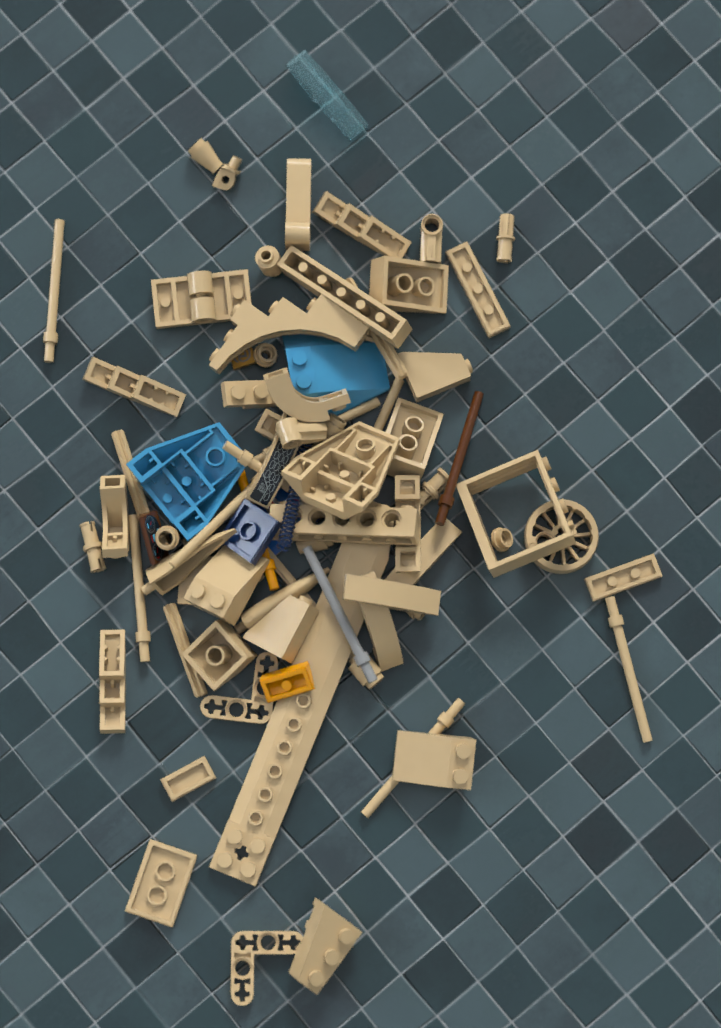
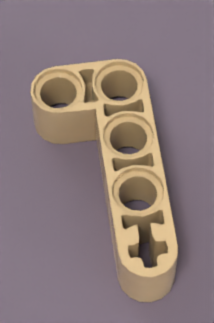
[285,158,311,251]

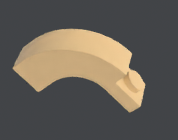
[263,367,351,422]
[100,475,130,559]

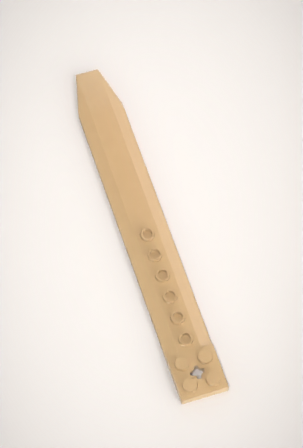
[209,501,394,886]

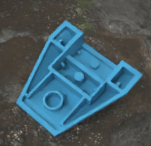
[282,334,390,416]
[126,422,247,541]

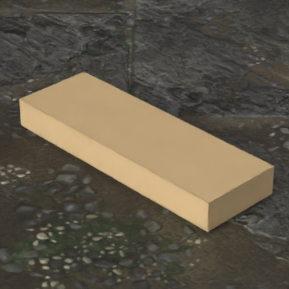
[584,553,663,602]

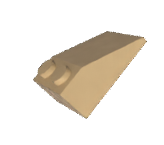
[369,256,449,314]
[386,397,444,481]
[183,545,270,626]
[392,730,476,790]

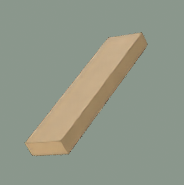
[445,242,511,339]

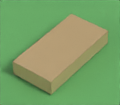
[160,756,216,802]

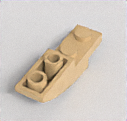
[221,380,278,409]

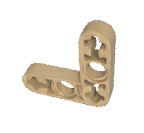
[200,652,278,724]
[231,931,303,1006]

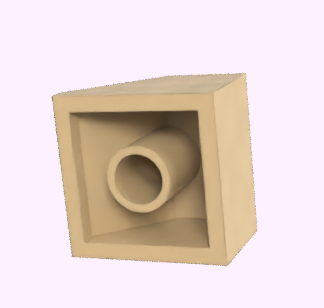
[182,620,258,691]

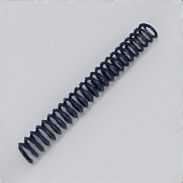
[276,443,314,552]

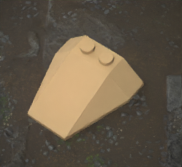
[281,421,400,520]

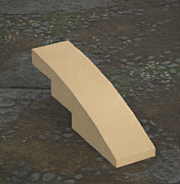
[312,191,411,258]
[82,357,186,417]
[384,518,462,585]
[342,574,441,616]
[99,630,126,734]

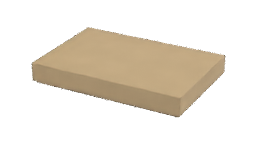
[125,839,198,928]

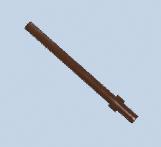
[435,391,484,526]

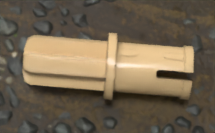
[496,213,515,263]

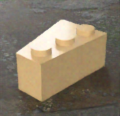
[289,897,362,995]

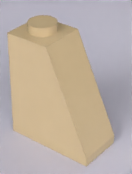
[398,352,473,403]
[243,595,320,664]

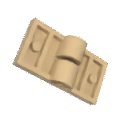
[151,269,252,329]

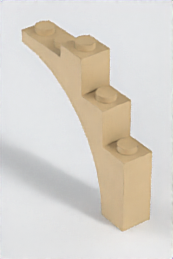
[209,294,370,375]

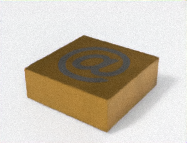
[231,347,256,371]

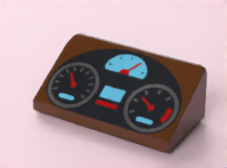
[139,510,169,565]

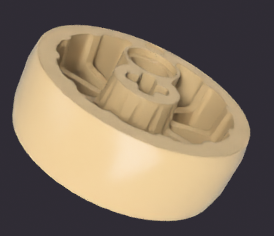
[524,499,599,574]

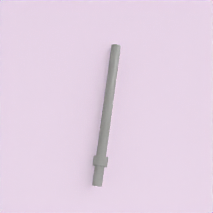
[302,545,377,684]

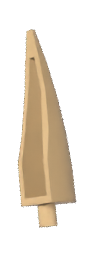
[141,528,237,595]
[234,567,330,635]

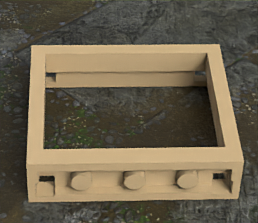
[456,450,578,578]

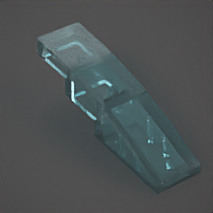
[286,50,369,141]

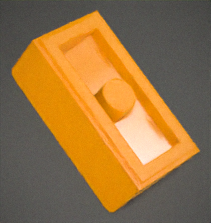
[259,661,315,703]

